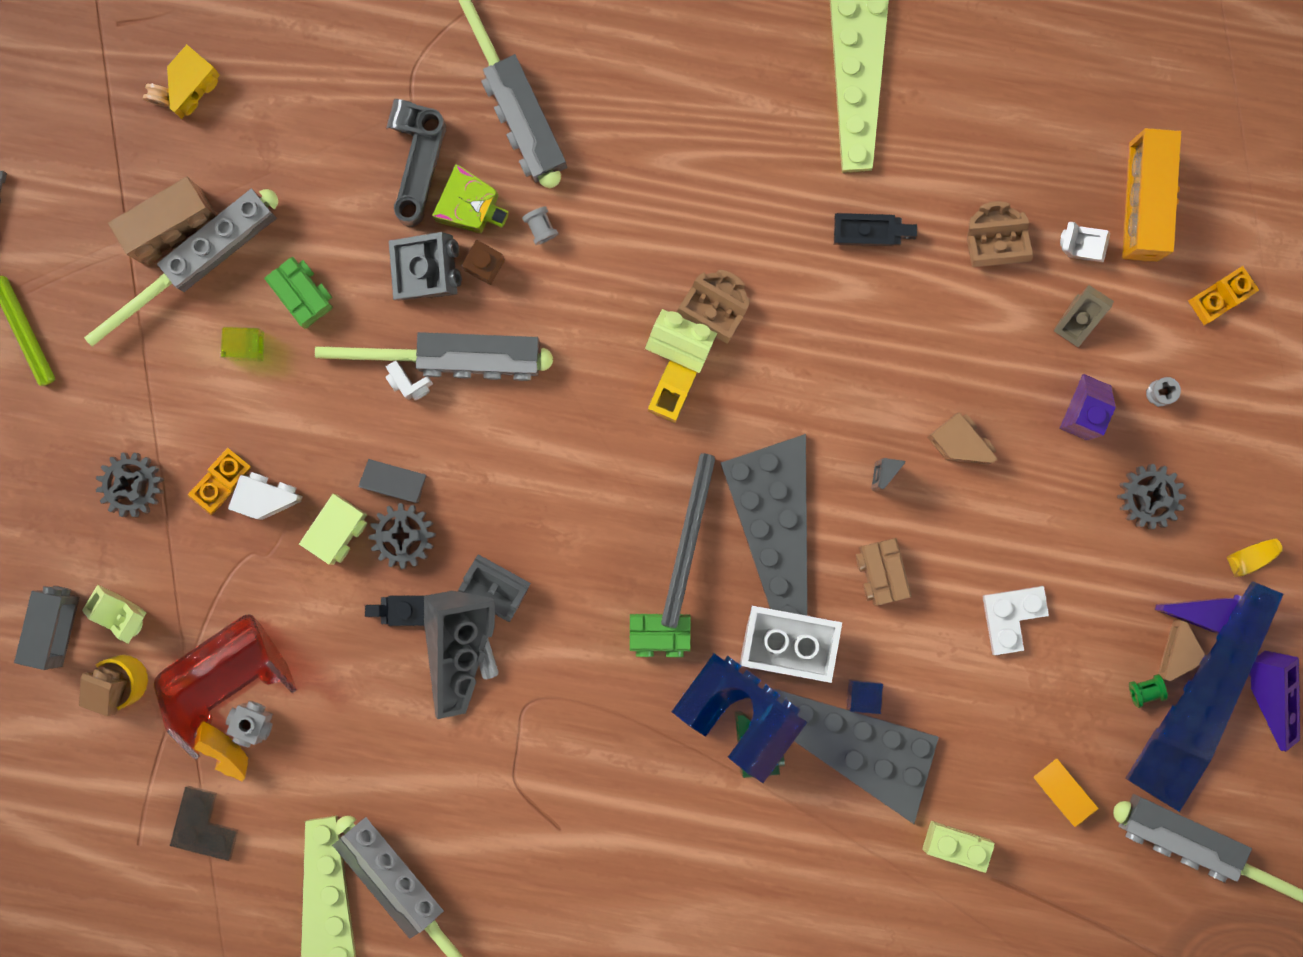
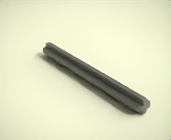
[661,453,715,628]

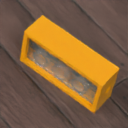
[1122,128,1181,262]

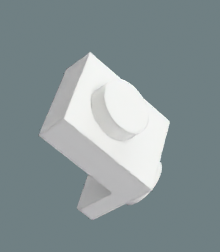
[1060,222,1110,262]
[385,360,433,400]

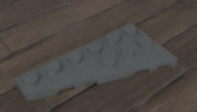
[720,434,807,616]
[756,686,939,824]

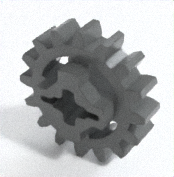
[96,452,164,517]
[1117,464,1186,529]
[369,503,436,569]

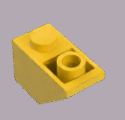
[167,44,220,119]
[648,360,697,423]

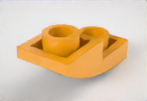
[1188,266,1259,325]
[188,448,251,516]
[193,721,249,782]
[1034,759,1099,827]

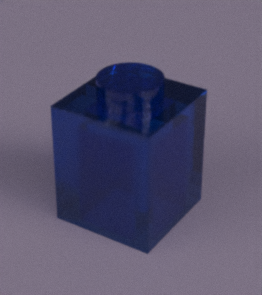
[846,679,883,714]

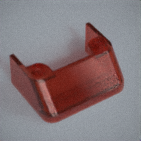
[154,614,297,760]

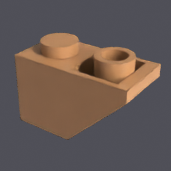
[927,412,997,464]
[79,667,129,717]

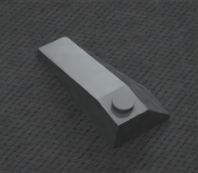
[424,591,495,719]

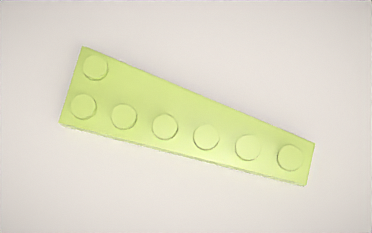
[830,0,889,173]
[301,816,356,957]

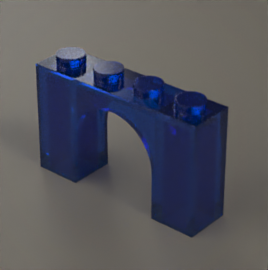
[671,653,807,783]

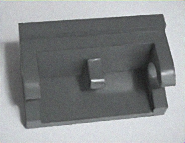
[458,554,531,622]

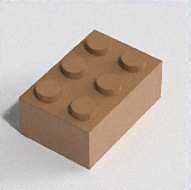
[108,177,217,264]

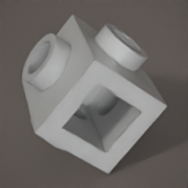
[226,701,273,747]

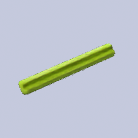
[0,276,55,386]

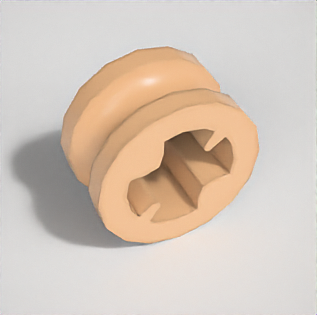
[143,84,169,107]

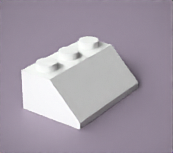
[740,606,842,683]

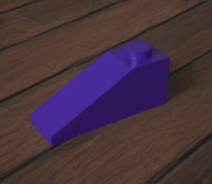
[1155,595,1260,643]
[1248,650,1300,752]

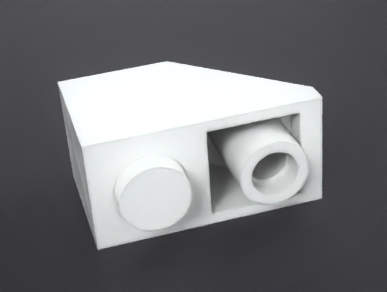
[228,472,303,520]

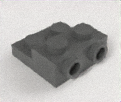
[389,232,462,301]

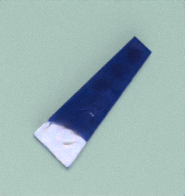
[1153,581,1284,761]

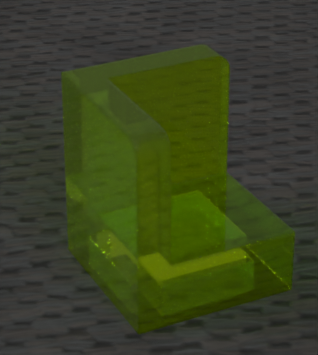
[221,327,264,361]

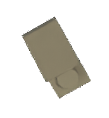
[1054,285,1114,347]

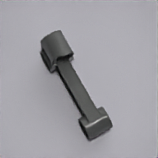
[386,99,446,227]

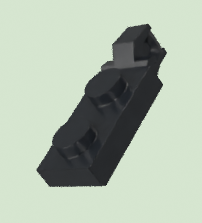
[833,213,917,247]
[365,595,425,626]

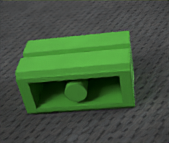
[264,257,333,329]
[630,614,691,657]

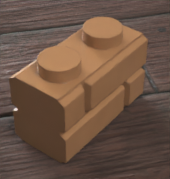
[856,538,912,606]

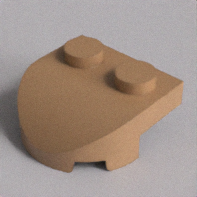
[967,201,1033,267]
[677,270,750,344]

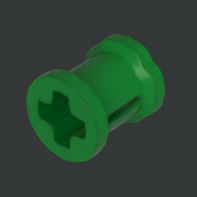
[1129,674,1168,708]

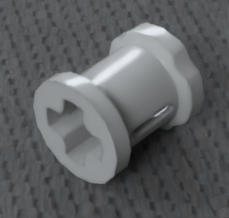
[522,206,559,245]
[1146,377,1181,407]

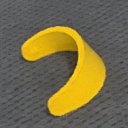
[1226,538,1283,577]
[95,655,148,711]

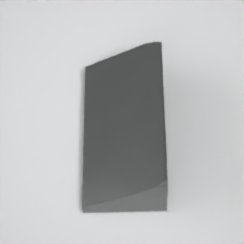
[871,458,906,491]
[358,459,427,504]

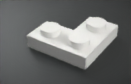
[983,586,1049,655]

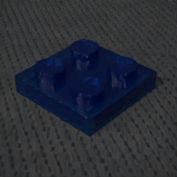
[1125,728,1211,812]

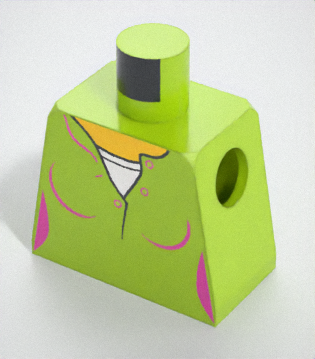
[432,164,509,233]

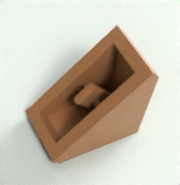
[1158,620,1208,681]

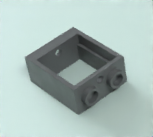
[14,586,80,670]

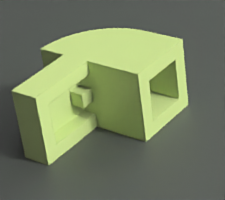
[82,585,146,644]

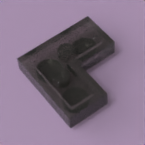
[170,786,238,861]

